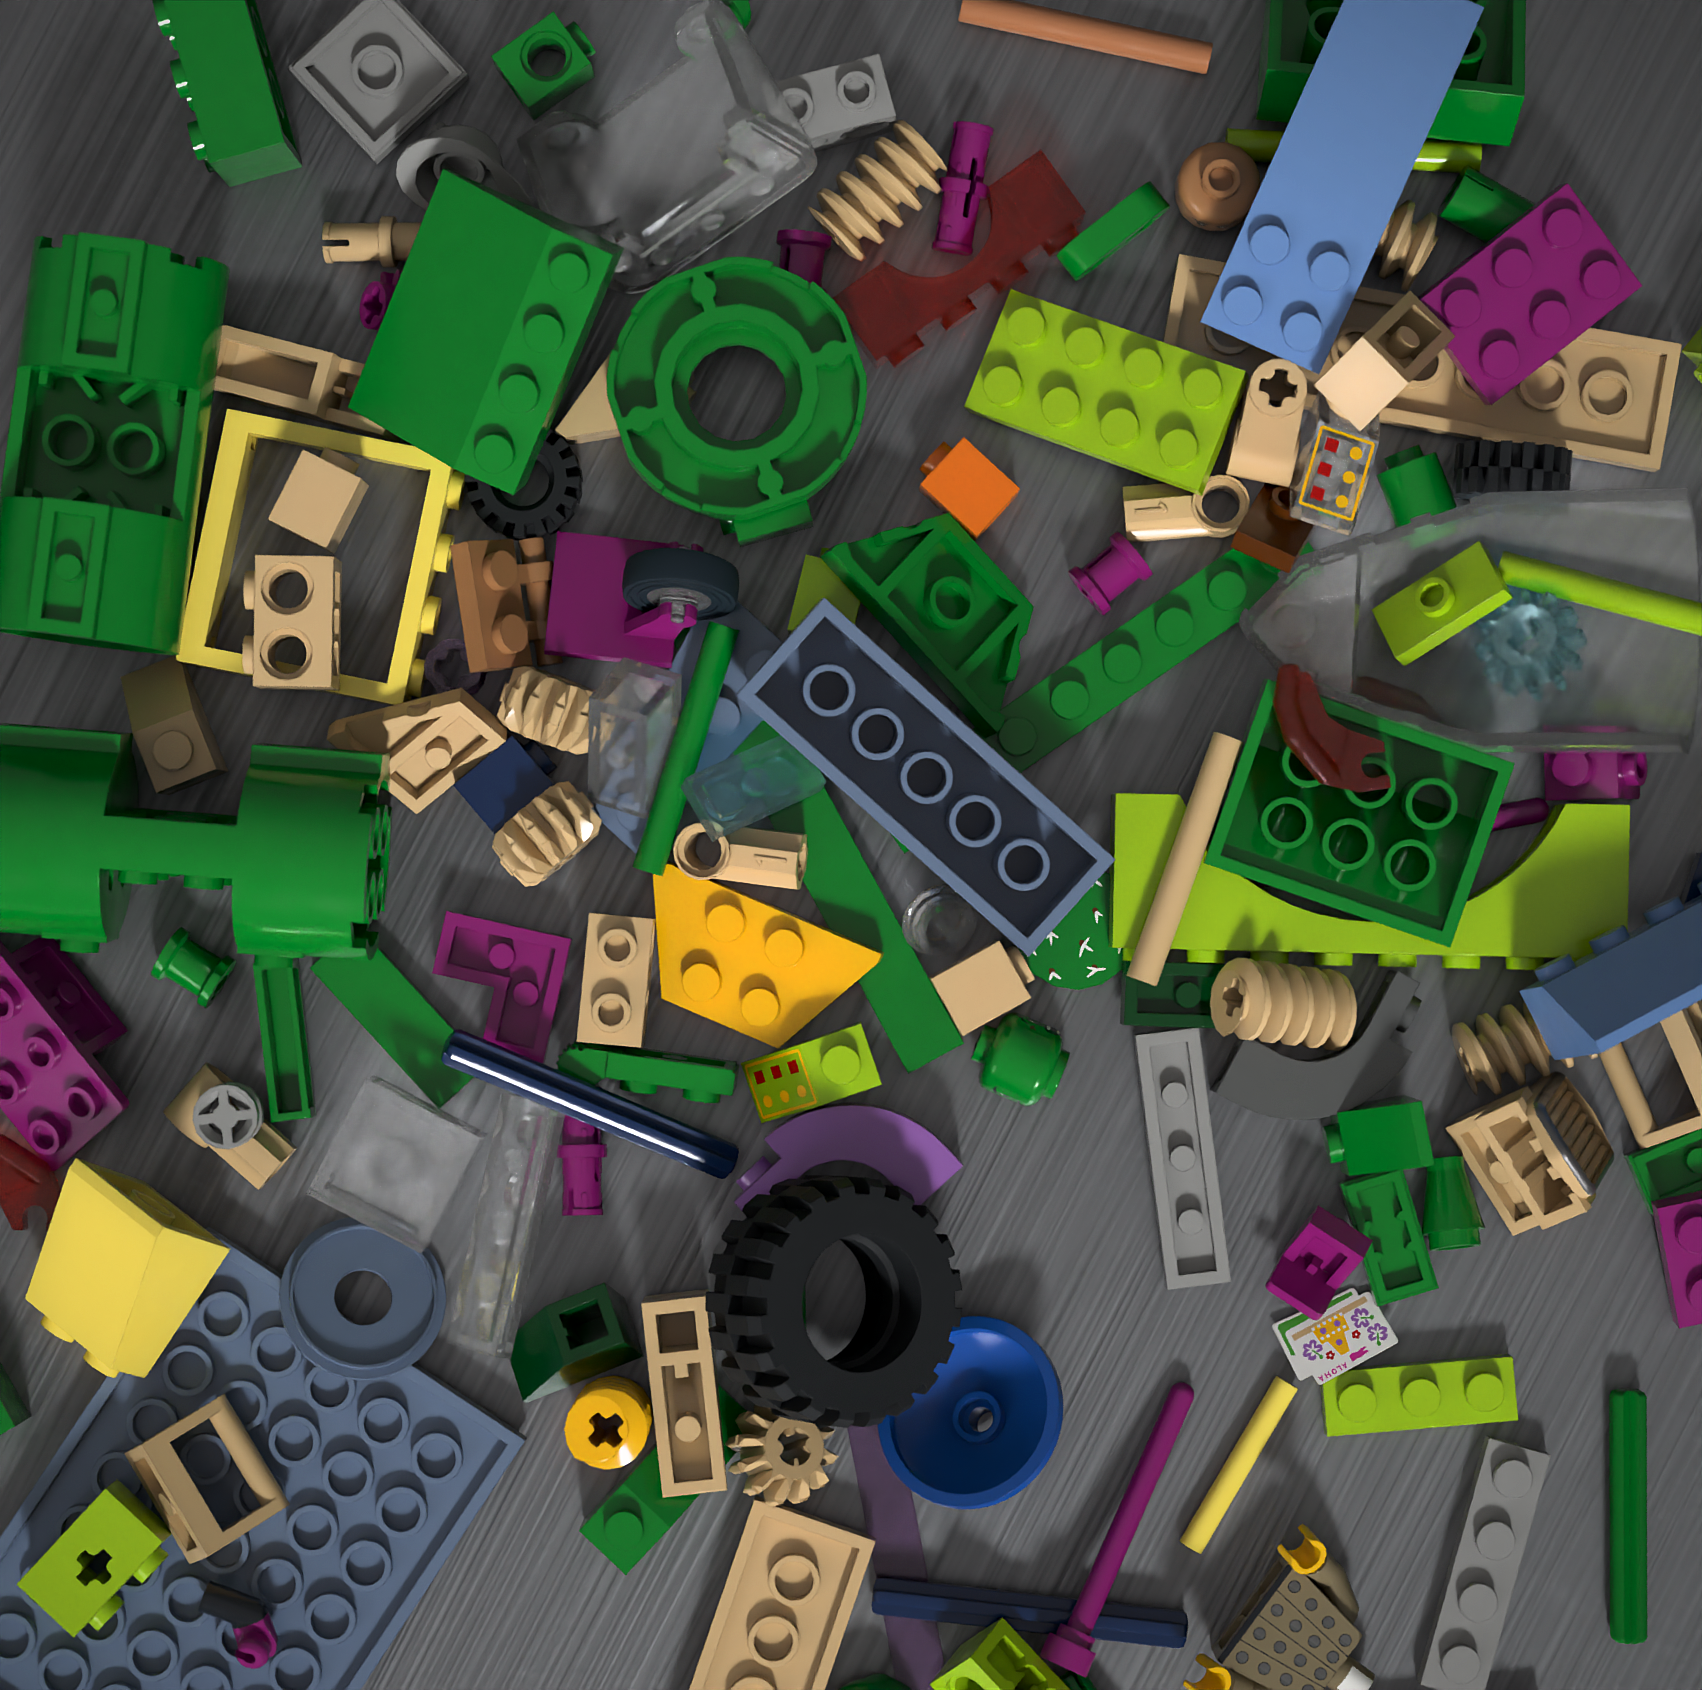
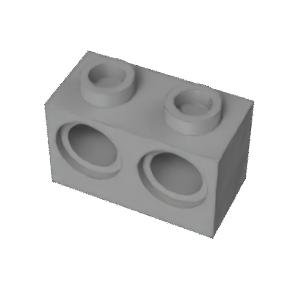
[755,54,896,163]

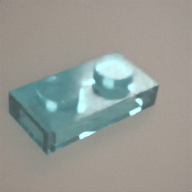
[681,735,826,842]

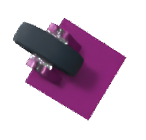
[544,531,739,668]

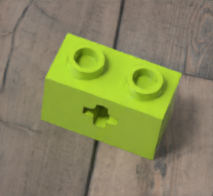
[17,1479,172,1638]

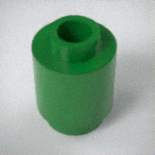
[1376,445,1458,544]

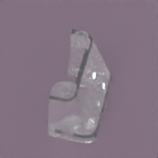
[516,0,818,294]

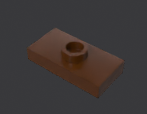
[1230,468,1337,573]

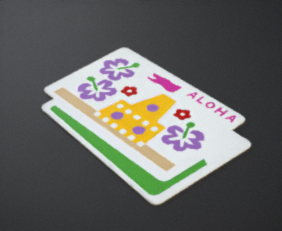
[1272,1288,1398,1385]

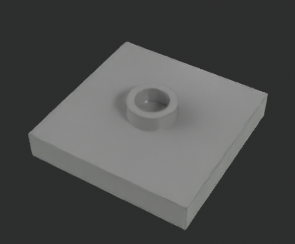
[288,0,469,164]

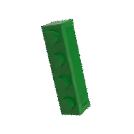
[253,958,316,1123]

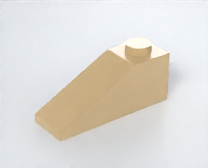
[641,1289,728,1498]

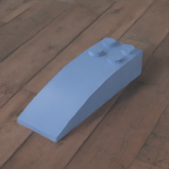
[1200,0,1484,374]

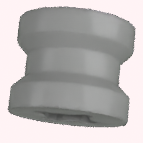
[193,1082,264,1149]

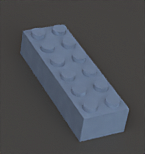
[735,598,1116,957]

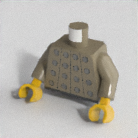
[1183,1524,1375,1690]

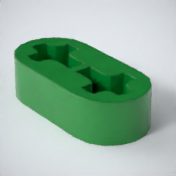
[1056,181,1171,281]

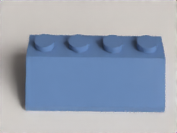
[1519,882,1702,1060]

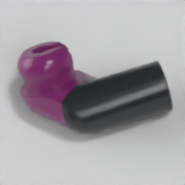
[199,1581,278,1669]

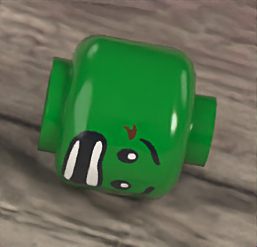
[970,1012,1070,1106]

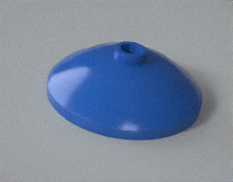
[878,1316,1064,1509]

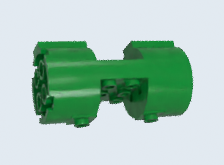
[0,232,230,655]
[0,723,392,968]

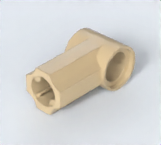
[1122,475,1250,543]
[673,819,808,890]
[163,1062,297,1190]

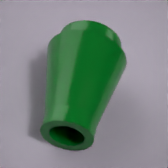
[1422,1156,1485,1251]

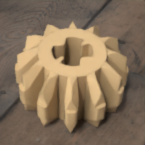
[496,666,610,755]
[492,781,602,887]
[725,1405,839,1506]

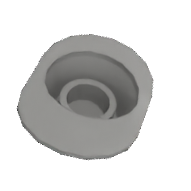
[396,122,533,211]

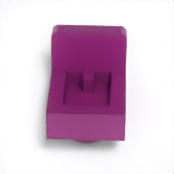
[1544,734,1647,801]
[1265,1205,1373,1321]

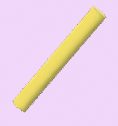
[1179,1376,1298,1554]

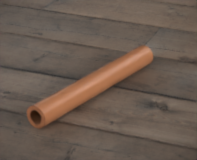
[958,0,1213,75]

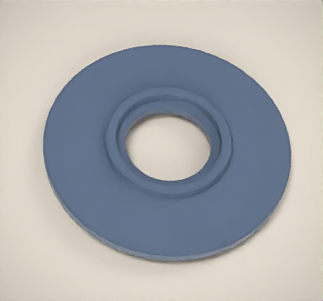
[279,1216,446,1380]

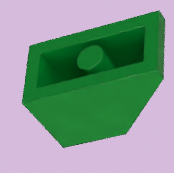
[1322,1095,1435,1176]

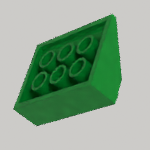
[1256,0,1526,146]
[348,168,624,495]
[1203,679,1515,947]

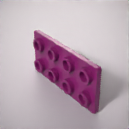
[0,936,130,1171]

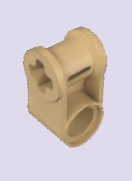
[1225,359,1307,487]

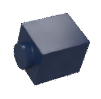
[453,736,557,834]

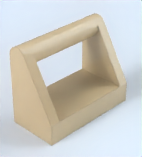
[1599,1000,1702,1149]
[124,1393,290,1564]

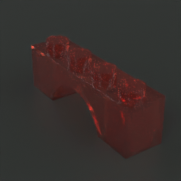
[832,150,1085,369]

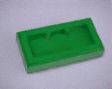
[1338,1170,1439,1307]

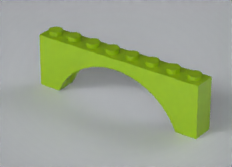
[1109,793,1630,970]

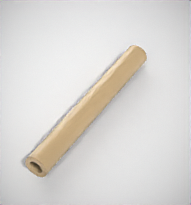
[1126,732,1244,986]

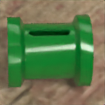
[151,927,237,1009]

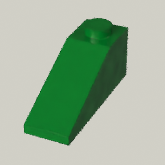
[579,1383,747,1575]

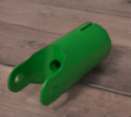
[1438,165,1535,243]

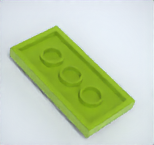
[964,289,1249,496]

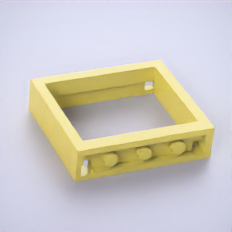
[175,408,465,706]

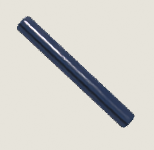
[441,1029,739,1179]
[871,1577,1188,1649]

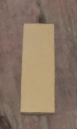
[214,325,400,443]

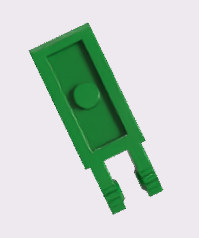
[555,1040,739,1103]

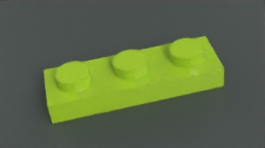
[1320,1354,1518,1437]

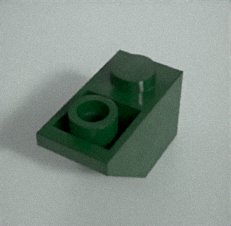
[504,1282,644,1403]

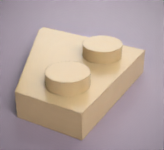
[327,688,507,814]

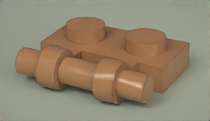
[450,537,563,673]

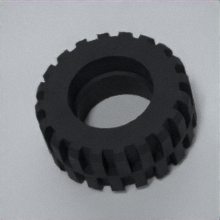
[706,1175,962,1428]

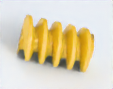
[564,1375,654,1470]

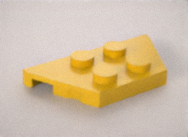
[653,861,884,1049]

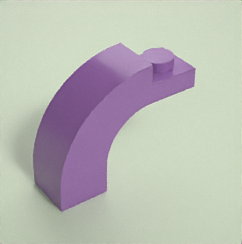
[734,1102,963,1211]

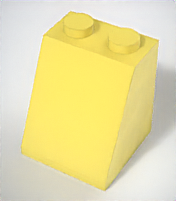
[25,1158,231,1378]

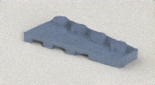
[594,600,783,854]

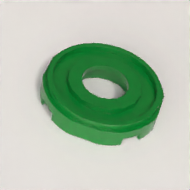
[607,257,867,520]

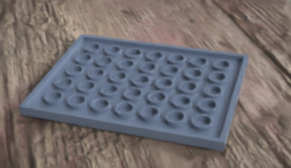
[0,1226,527,1690]

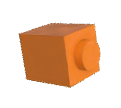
[919,437,1020,542]

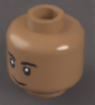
[1174,142,1260,231]

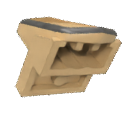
[1445,1071,1614,1236]

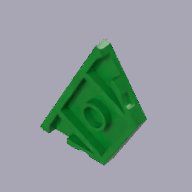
[820,513,1034,738]

